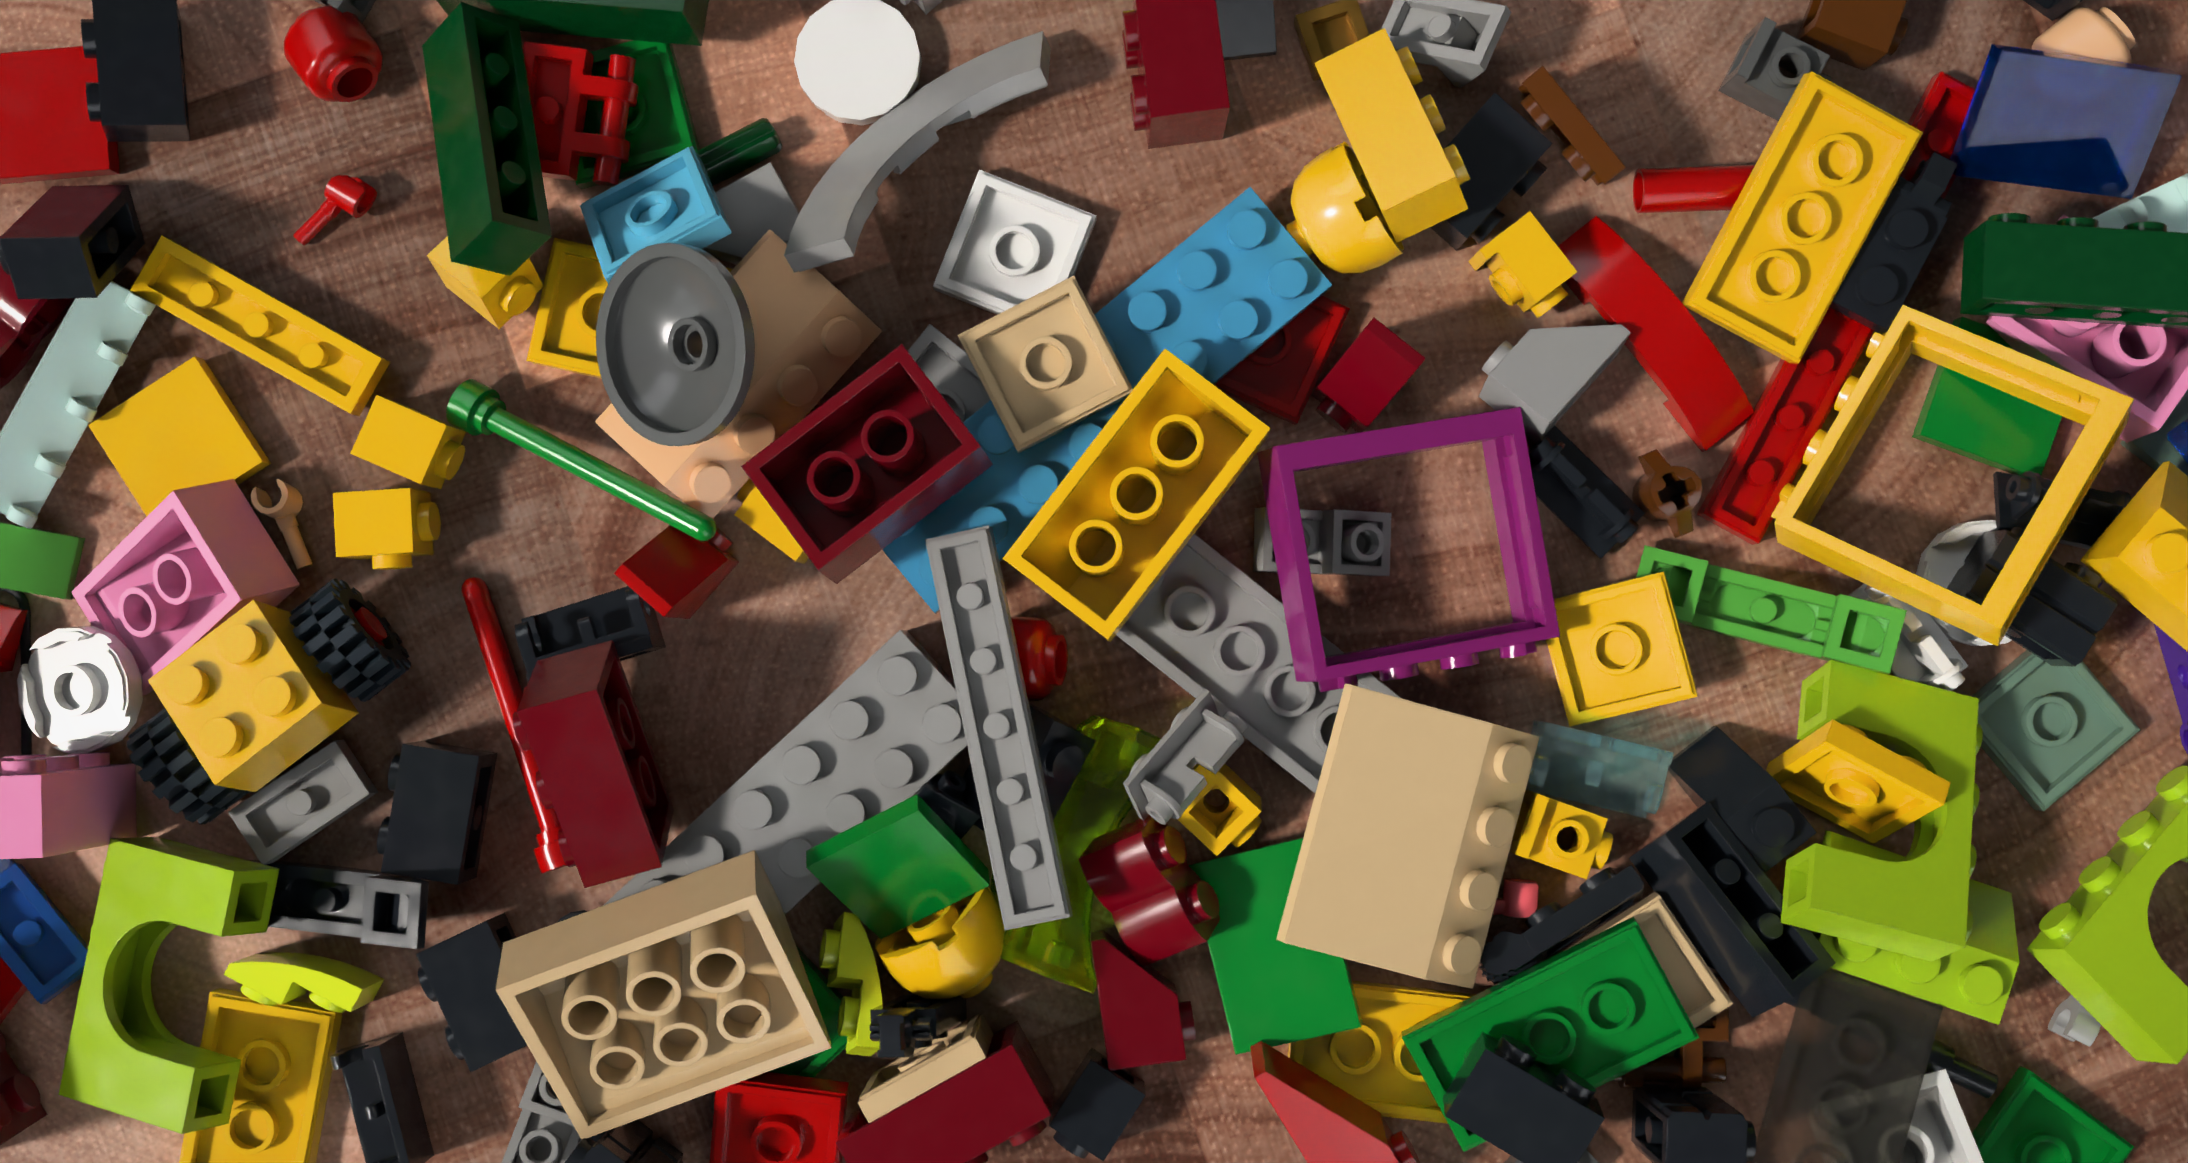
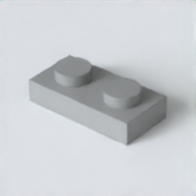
[228,739,378,865]

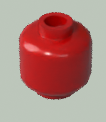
[284,6,383,102]
[1011,617,1068,701]

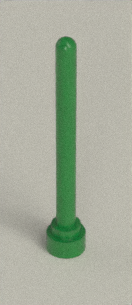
[446,379,717,541]

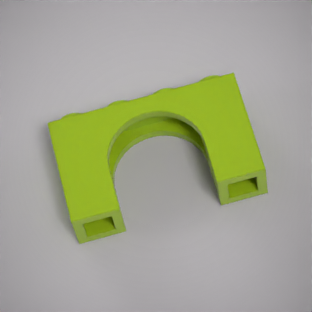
[1780,659,1983,962]
[2026,765,2188,1065]
[58,837,279,1134]

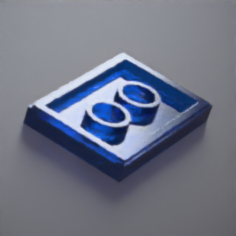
[1950,44,2182,199]

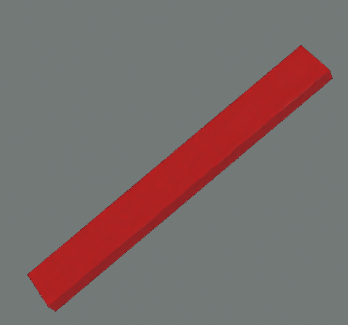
[1697,71,1996,545]

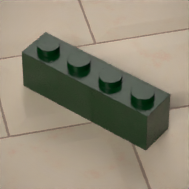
[436,0,709,46]
[422,2,552,276]
[1960,213,2188,329]

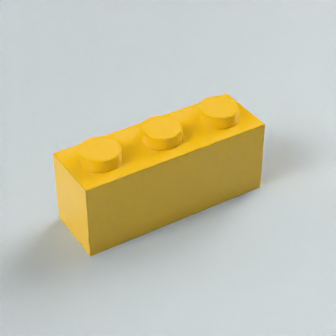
[1314,28,1470,243]

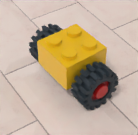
[127,578,411,825]

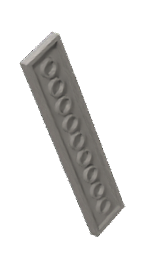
[908,324,1400,793]

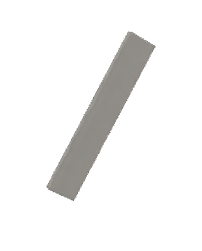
[925,525,1073,930]

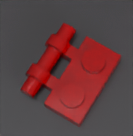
[523,41,639,187]

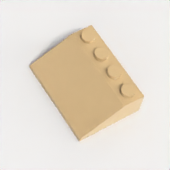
[1276,683,1539,989]
[496,850,831,1139]

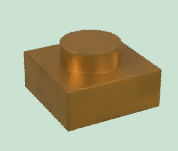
[1293,0,1369,81]

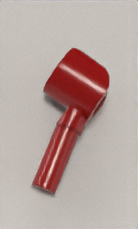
[293,175,377,245]

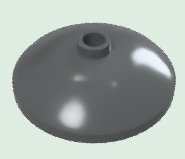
[596,243,755,446]

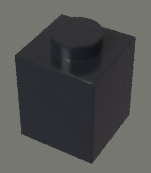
[1049,1047,1146,1162]

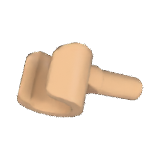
[251,479,313,570]

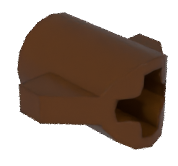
[1632,449,1703,538]

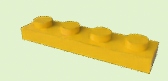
[130,235,390,417]

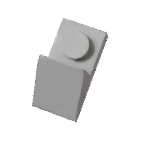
[1381,0,1511,88]

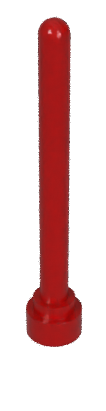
[461,577,567,874]

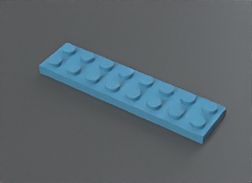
[882,187,1332,614]

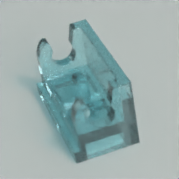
[1526,720,1674,818]

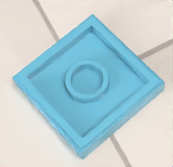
[580,146,732,284]

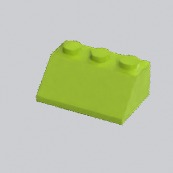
[1810,830,2020,1025]

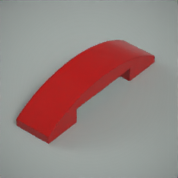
[1558,216,1754,452]

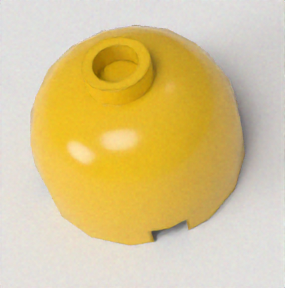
[1286,141,1404,274]
[875,887,1007,1000]

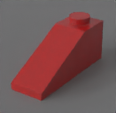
[1250,1041,1420,1163]

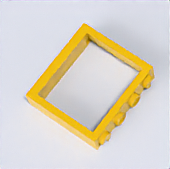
[1771,305,2134,646]

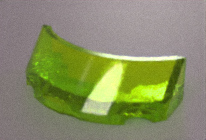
[991,715,1161,994]

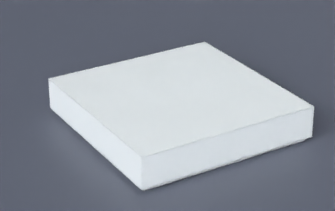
[933,170,1097,315]

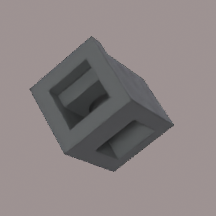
[1718,17,1831,121]

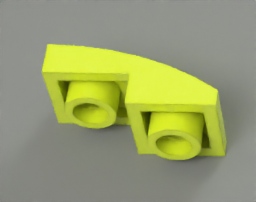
[819,912,883,1056]
[224,952,384,1013]

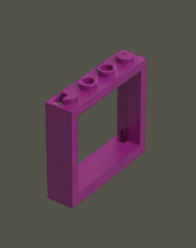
[1257,407,1560,692]

